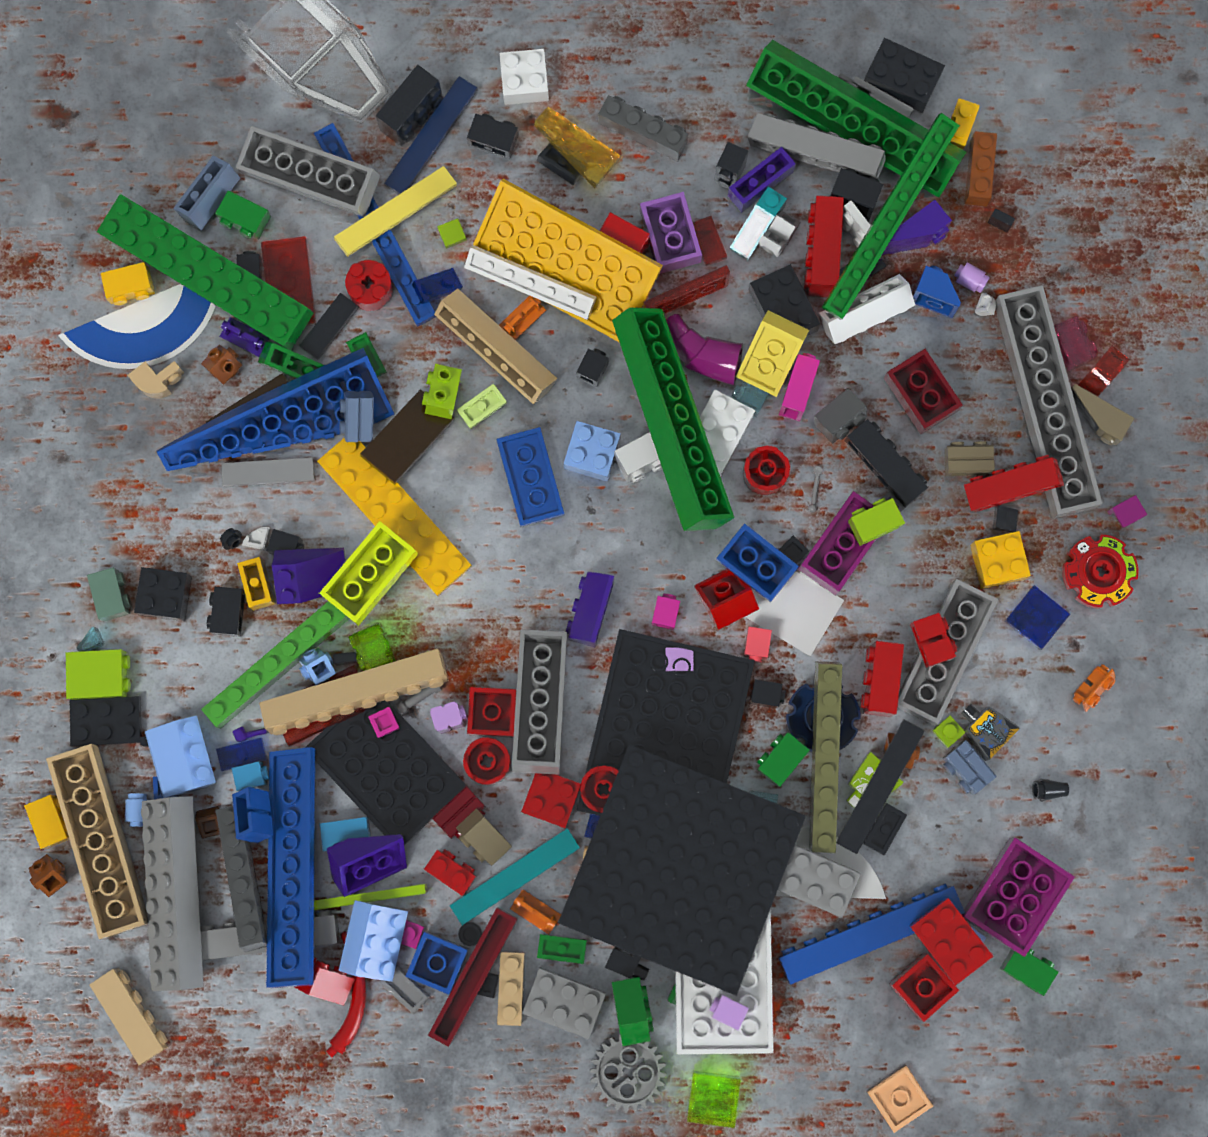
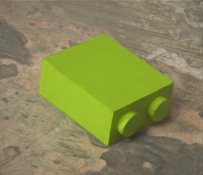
[65,649,131,700]

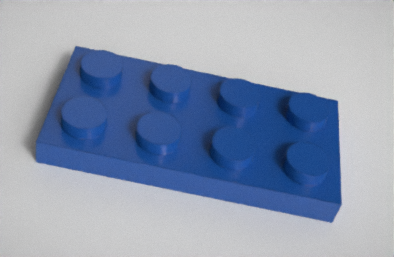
[496,427,565,527]

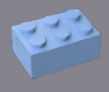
[339,900,408,982]

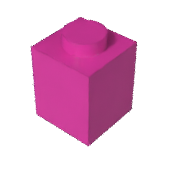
[652,593,680,630]

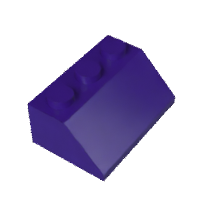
[565,572,614,648]

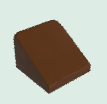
[195,806,220,839]

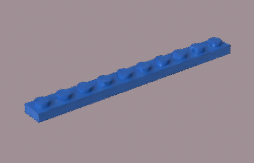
[314,123,436,327]

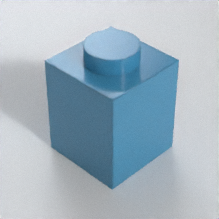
[232,762,269,791]

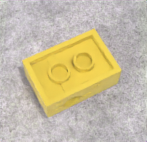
[736,310,809,397]

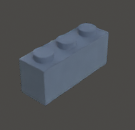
[173,155,240,230]

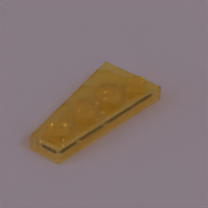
[534,107,621,189]

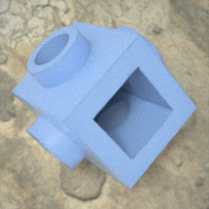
[299,648,336,685]

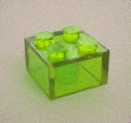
[686,1070,741,1128]

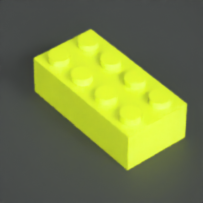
[319,521,418,626]

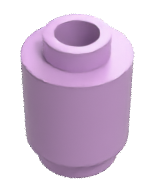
[954,262,990,293]

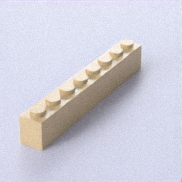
[259,649,449,735]

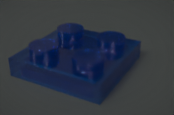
[1004,585,1070,650]

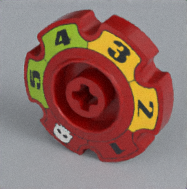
[1062,534,1139,609]

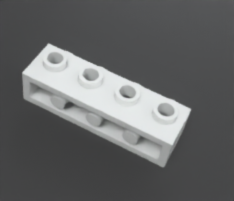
[819,274,915,344]

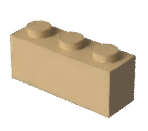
[497,951,525,1026]

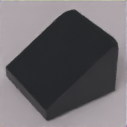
[993,505,1018,532]

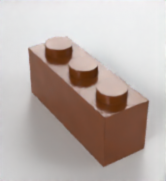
[964,131,997,207]

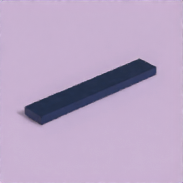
[384,76,478,194]

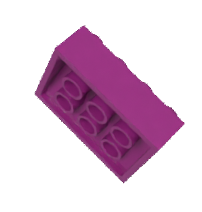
[961,837,1075,957]

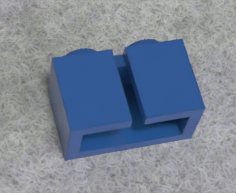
[232,787,273,843]

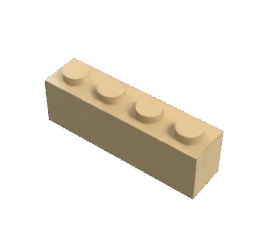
[89,968,168,1065]

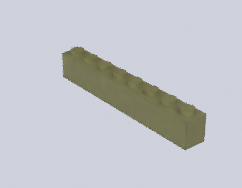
[809,661,842,853]

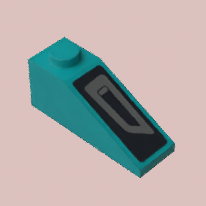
[730,186,787,260]

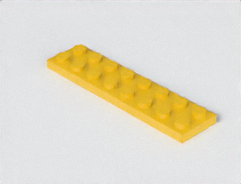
[317,438,472,596]

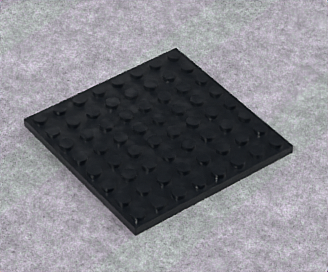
[558,745,806,996]

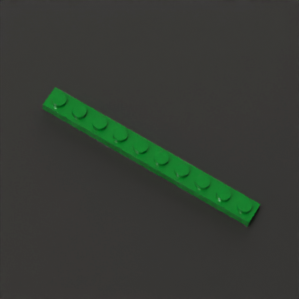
[821,113,960,320]

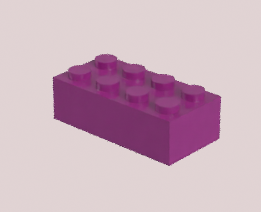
[798,491,876,596]

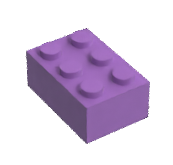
[640,192,702,274]

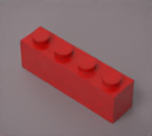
[964,455,1064,512]

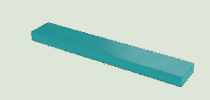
[449,828,580,925]

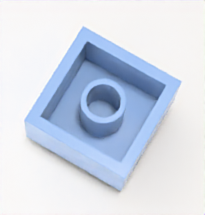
[563,421,621,482]

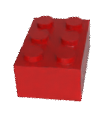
[860,641,904,717]
[909,897,994,986]

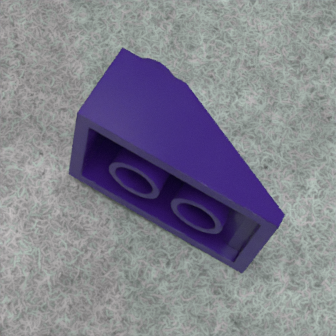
[881,200,952,256]
[272,547,346,604]
[327,834,407,897]

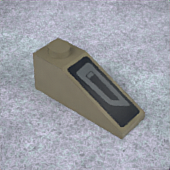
[1071,384,1135,445]

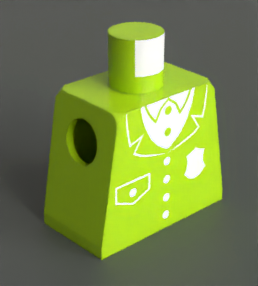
[846,752,904,808]

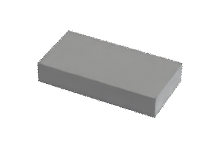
[380,964,430,1015]

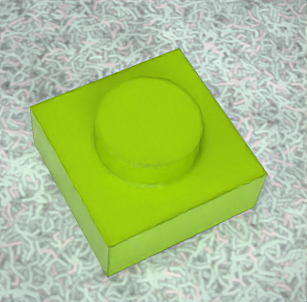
[932,715,966,748]

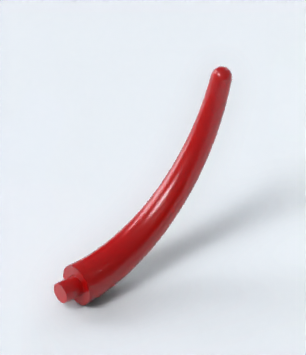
[326,931,366,1058]

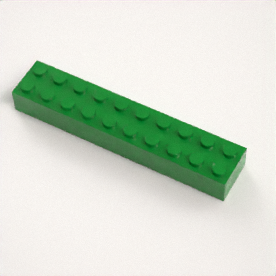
[746,40,966,198]
[97,194,314,350]
[612,307,735,531]

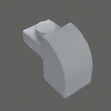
[758,211,801,257]

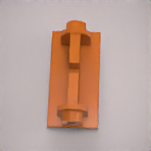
[499,295,546,340]
[1072,664,1116,712]
[510,889,561,935]

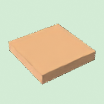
[866,1065,933,1133]

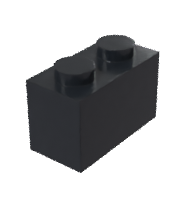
[467,114,519,159]
[714,142,748,188]
[207,586,246,637]

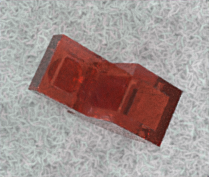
[1078,345,1130,397]

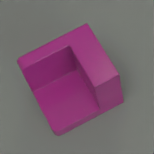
[1107,495,1148,528]

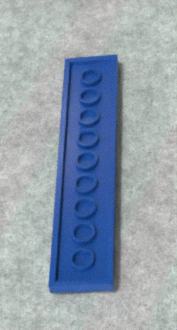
[266,747,315,988]

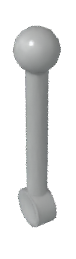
[808,466,823,513]

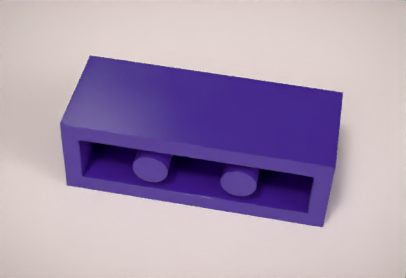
[727,147,796,213]

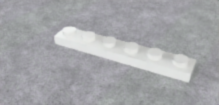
[464,245,597,319]

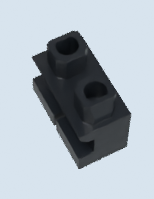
[605,948,650,981]

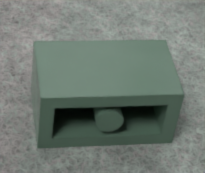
[87,567,132,622]

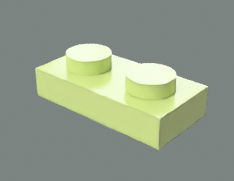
[457,384,507,430]

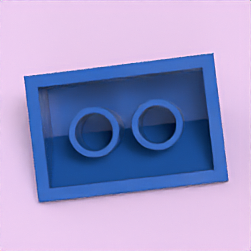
[716,523,799,602]

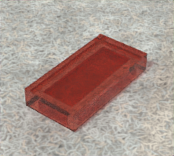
[693,216,727,266]

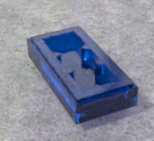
[216,738,267,772]

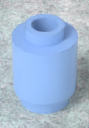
[125,793,147,827]

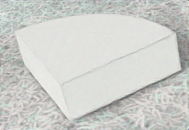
[975,292,996,316]
[242,527,270,551]

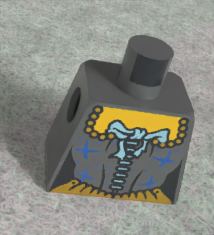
[961,704,1020,761]

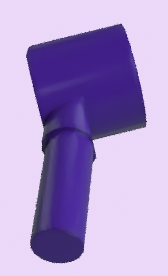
[232,727,267,742]

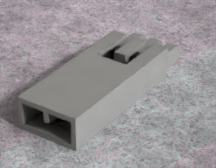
[838,73,913,118]

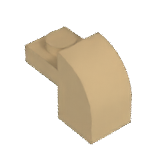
[127,361,184,399]

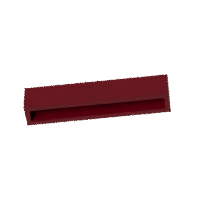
[428,907,519,1047]

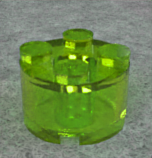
[348,623,396,671]

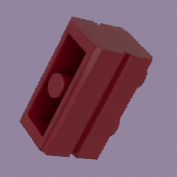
[432,786,486,839]

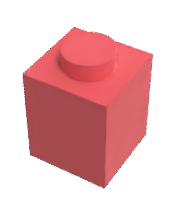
[744,627,772,663]

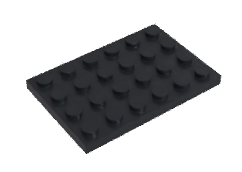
[305,700,467,846]

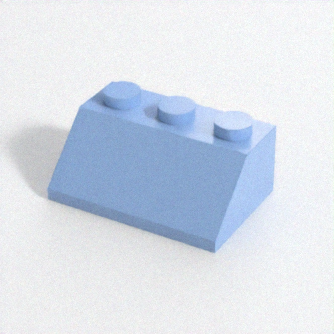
[145,716,216,798]

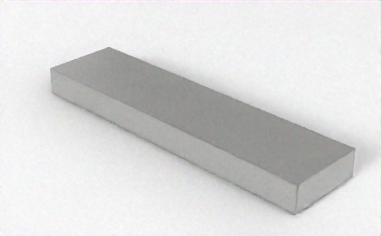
[222,457,315,487]

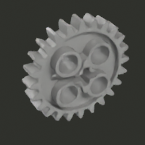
[590,1034,667,1113]

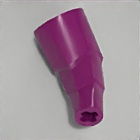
[666,314,743,386]

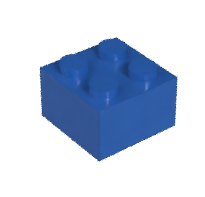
[405,931,469,995]

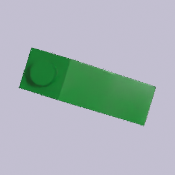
[257,342,324,378]

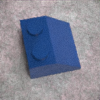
[913,266,961,318]

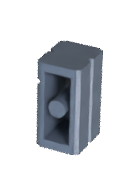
[339,391,374,442]
[942,740,997,795]

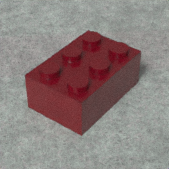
[884,348,963,434]

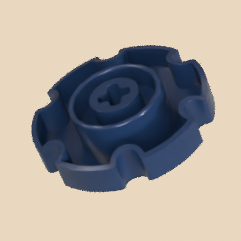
[785,684,861,753]

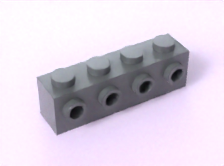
[598,95,689,162]

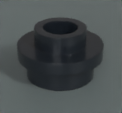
[220,528,242,550]

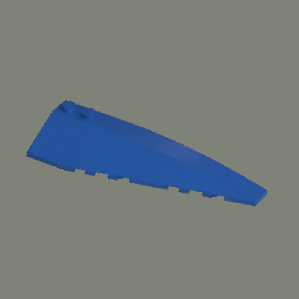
[156,348,395,471]

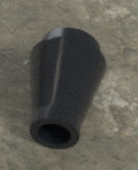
[1032,778,1069,802]

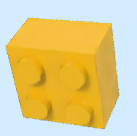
[970,531,1031,589]

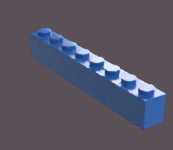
[778,883,965,985]

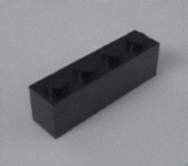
[845,419,928,508]

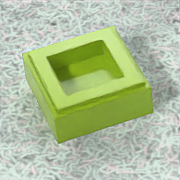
[437,218,467,249]

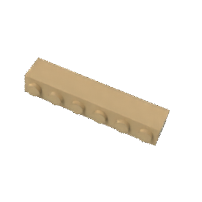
[434,289,558,404]

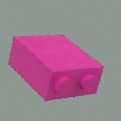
[779,353,820,422]

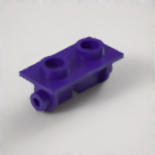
[219,317,269,357]

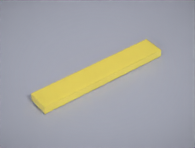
[334,166,457,257]

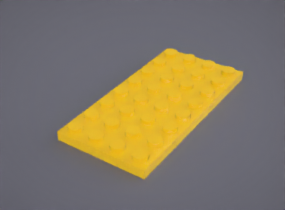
[473,179,663,342]

